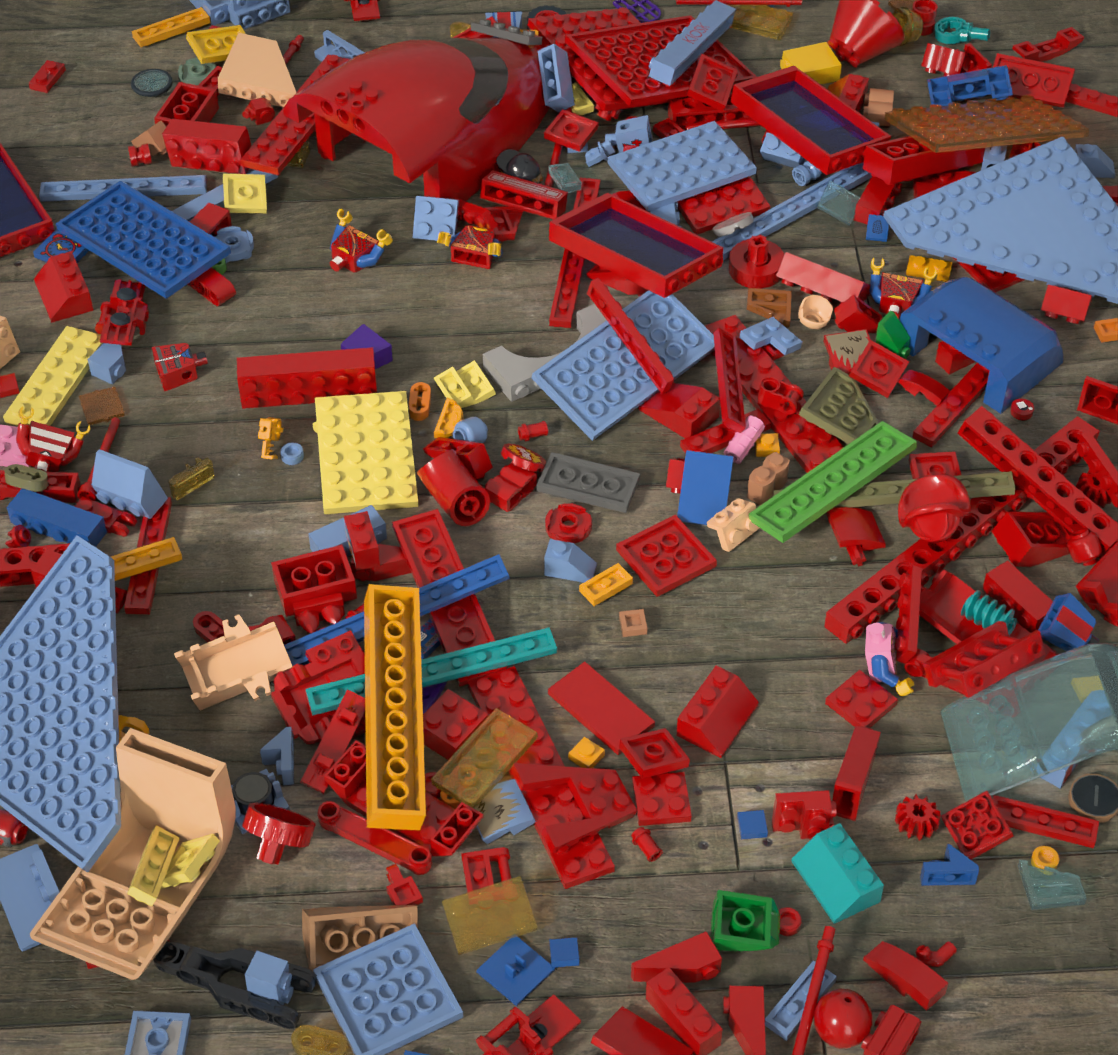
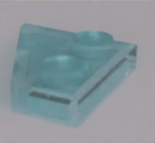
[1018,860,1087,910]

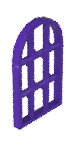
[613,0,661,23]

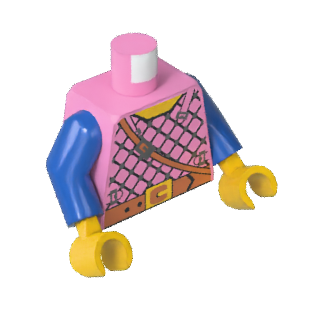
[865,622,914,696]

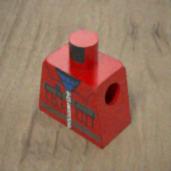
[152,343,208,392]

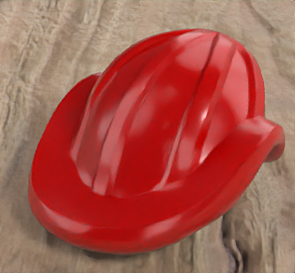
[898,474,971,543]

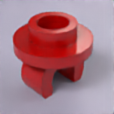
[5,525,31,548]

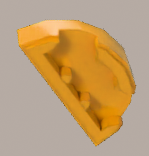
[434,398,464,438]

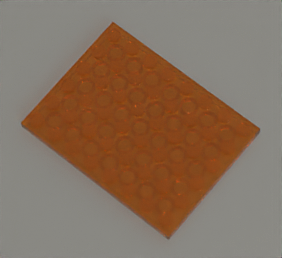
[885,95,1089,153]

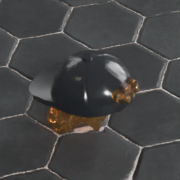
[496,149,543,184]

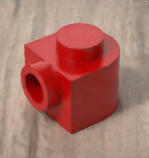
[248,98,275,125]

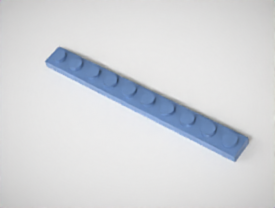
[712,162,872,260]

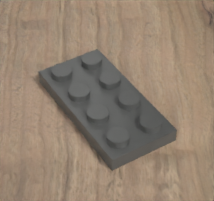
[537,452,640,513]

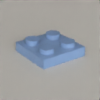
[413,196,459,241]

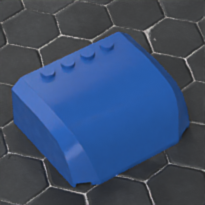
[900,277,1064,414]

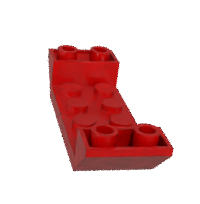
[324,740,484,857]

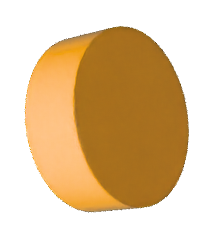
[1031,846,1060,874]

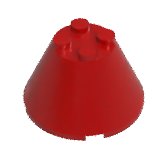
[827,0,905,68]

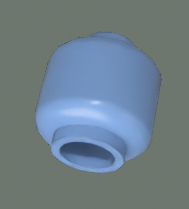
[453,417,488,443]

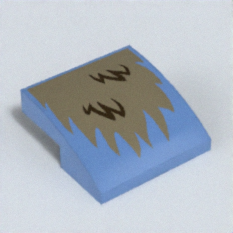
[464,779,536,844]

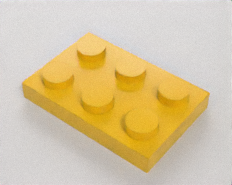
[186,25,246,64]

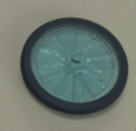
[131,69,173,97]

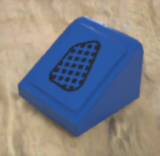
[866,214,889,242]

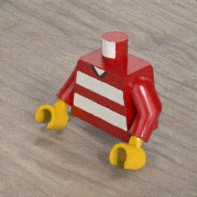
[16,406,90,472]

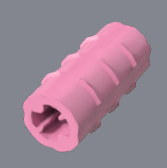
[723,415,765,464]

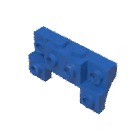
[927,65,1013,111]

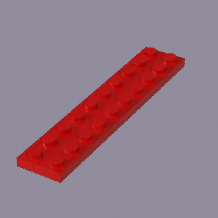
[240,54,350,175]
[705,315,844,473]
[468,666,615,889]

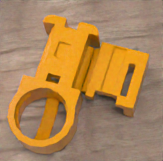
[258,417,283,459]

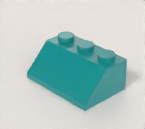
[791,823,884,924]

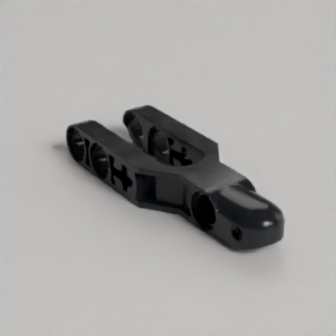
[153,941,317,1029]

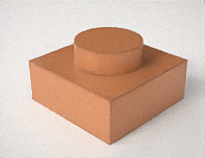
[619,609,648,637]

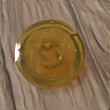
[892,7,923,46]

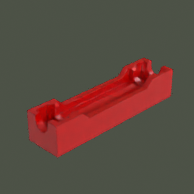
[0,470,81,503]

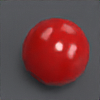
[814,988,872,1049]

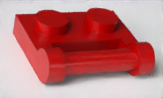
[461,847,518,905]

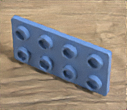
[0,844,60,951]

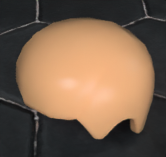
[798,295,833,330]

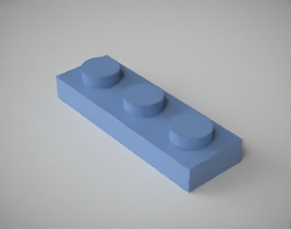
[765,960,837,1041]

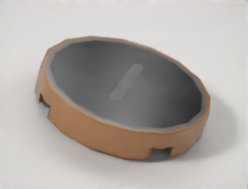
[1068,774,1118,823]

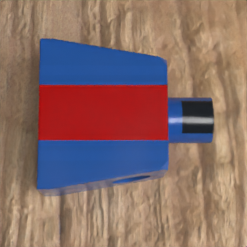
[1038,593,1099,652]

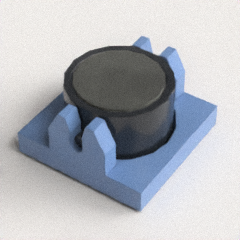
[231,769,290,835]

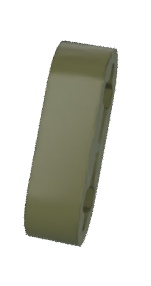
[4,464,48,492]

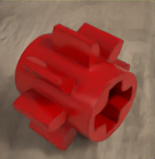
[595,104,621,122]

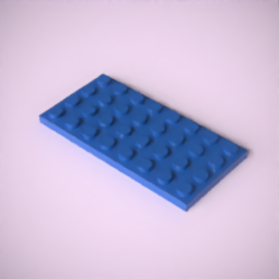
[56,181,231,299]

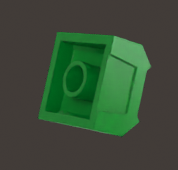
[710,890,780,951]

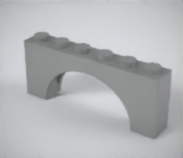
[483,304,606,402]

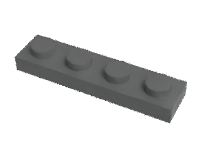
[471,19,542,45]

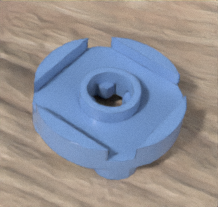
[215,226,254,263]

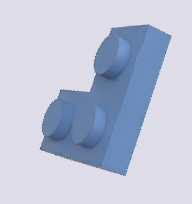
[739,317,802,355]

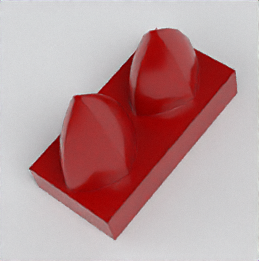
[292,592,345,634]

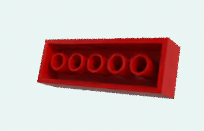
[863,125,987,185]
[237,347,377,409]

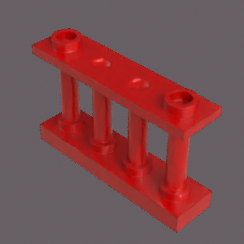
[923,621,1046,698]

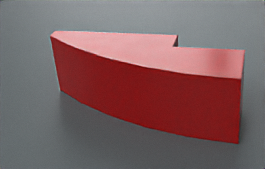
[863,941,948,1011]

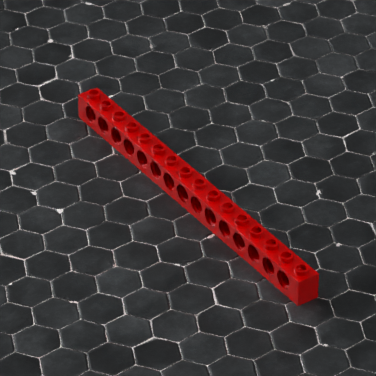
[824,416,1100,644]

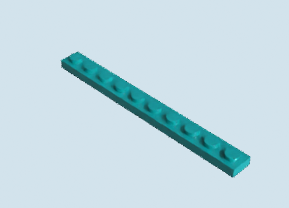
[306,627,557,716]

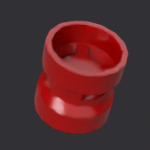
[128,143,152,167]

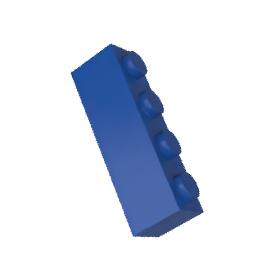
[7,489,107,547]

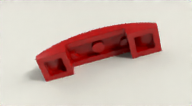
[1012,27,1084,62]

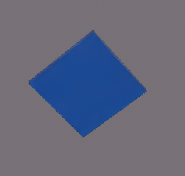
[476,934,555,1007]

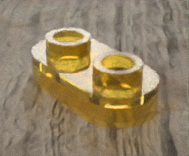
[291,1025,348,1055]

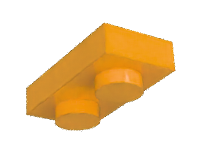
[906,255,952,282]
[579,563,633,606]

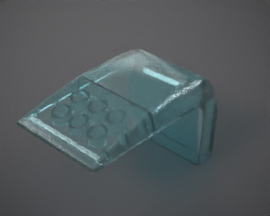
[941,642,1118,802]

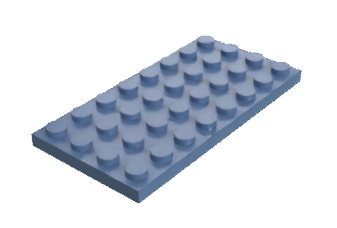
[531,291,715,441]

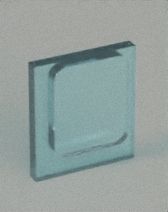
[817,181,860,225]

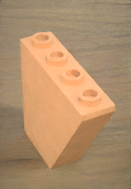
[218,33,296,107]

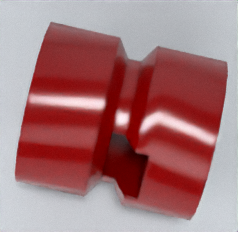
[910,0,938,36]

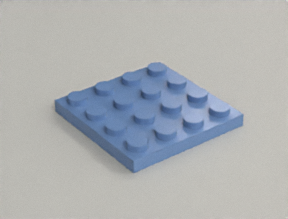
[313,923,464,1055]

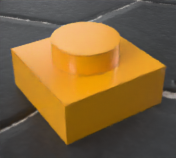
[755,433,780,457]
[568,737,605,768]

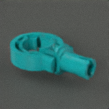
[935,17,990,44]

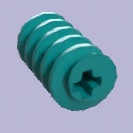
[961,590,1017,635]

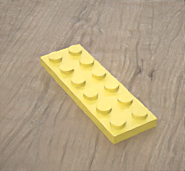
[3,326,103,426]

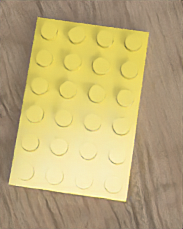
[315,391,418,514]

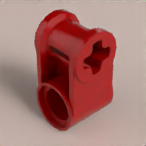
[757,377,804,415]

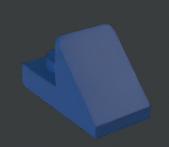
[920,844,979,886]

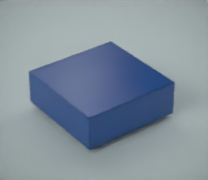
[737,810,768,840]
[549,937,579,968]

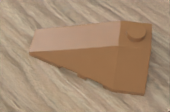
[302,905,418,971]

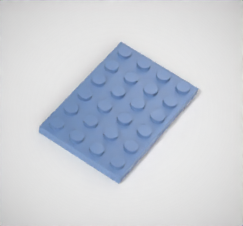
[608,121,757,211]

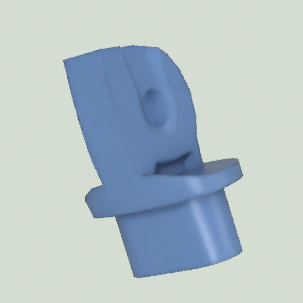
[585,139,615,167]

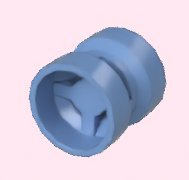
[792,161,821,186]

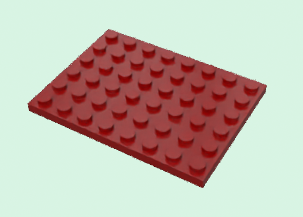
[527,7,689,111]
[564,15,757,106]

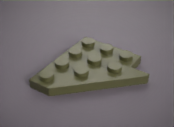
[799,367,878,445]

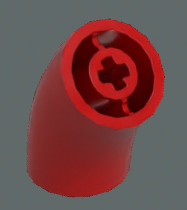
[417,449,490,526]

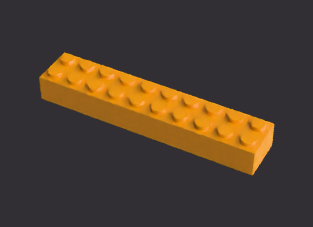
[364,584,426,830]

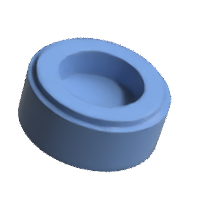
[280,443,304,465]

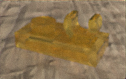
[168,457,215,500]

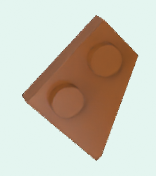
[747,288,792,327]

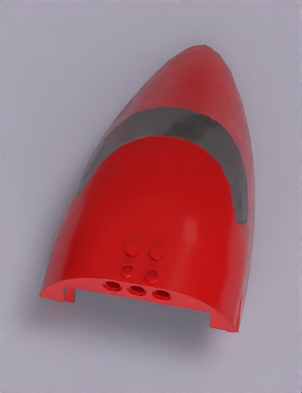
[283,38,550,201]

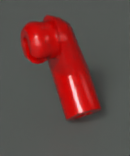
[915,941,957,967]

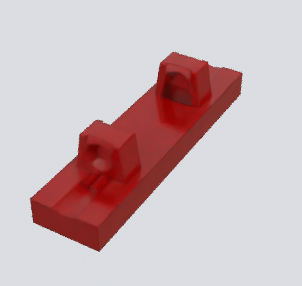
[300,689,365,794]

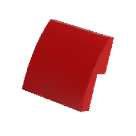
[827,507,886,551]

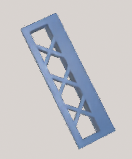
[314,30,365,61]

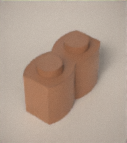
[863,88,894,126]
[747,452,790,505]

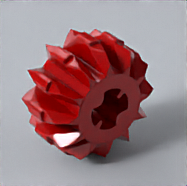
[1076,470,1112,508]
[895,794,941,841]

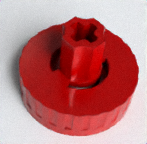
[729,235,784,289]
[242,803,316,865]

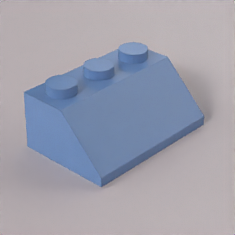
[91,449,168,519]

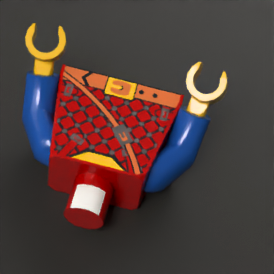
[330,208,393,273]
[437,225,503,269]
[870,258,938,319]

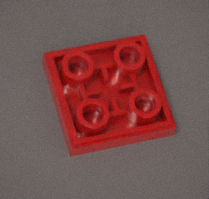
[941,791,1014,860]

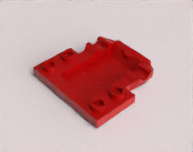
[271,630,366,744]

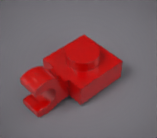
[386,863,423,905]

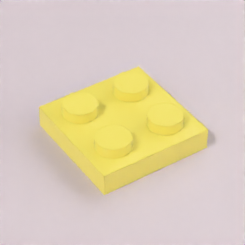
[223,174,267,213]
[161,834,220,889]

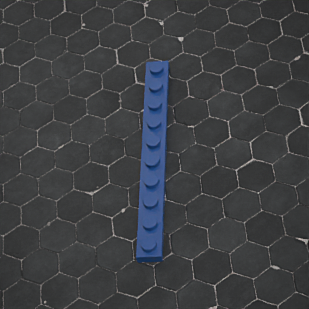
[284,554,510,666]

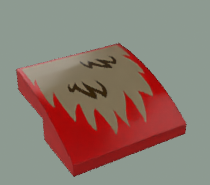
[823,329,871,375]

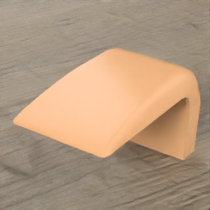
[30,728,236,980]

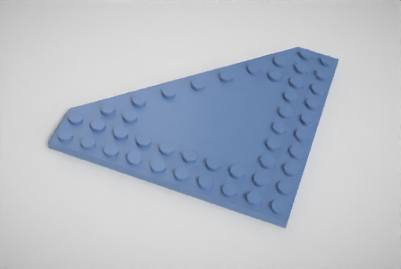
[883,136,1118,304]
[0,535,121,872]

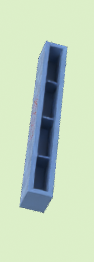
[649,0,736,86]

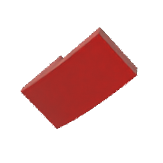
[898,370,950,406]

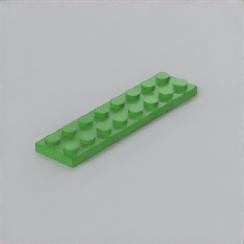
[749,421,917,543]

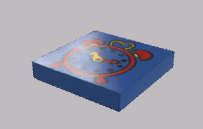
[33,229,89,262]

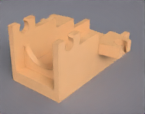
[174,615,293,711]

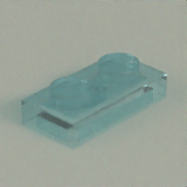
[549,163,582,193]

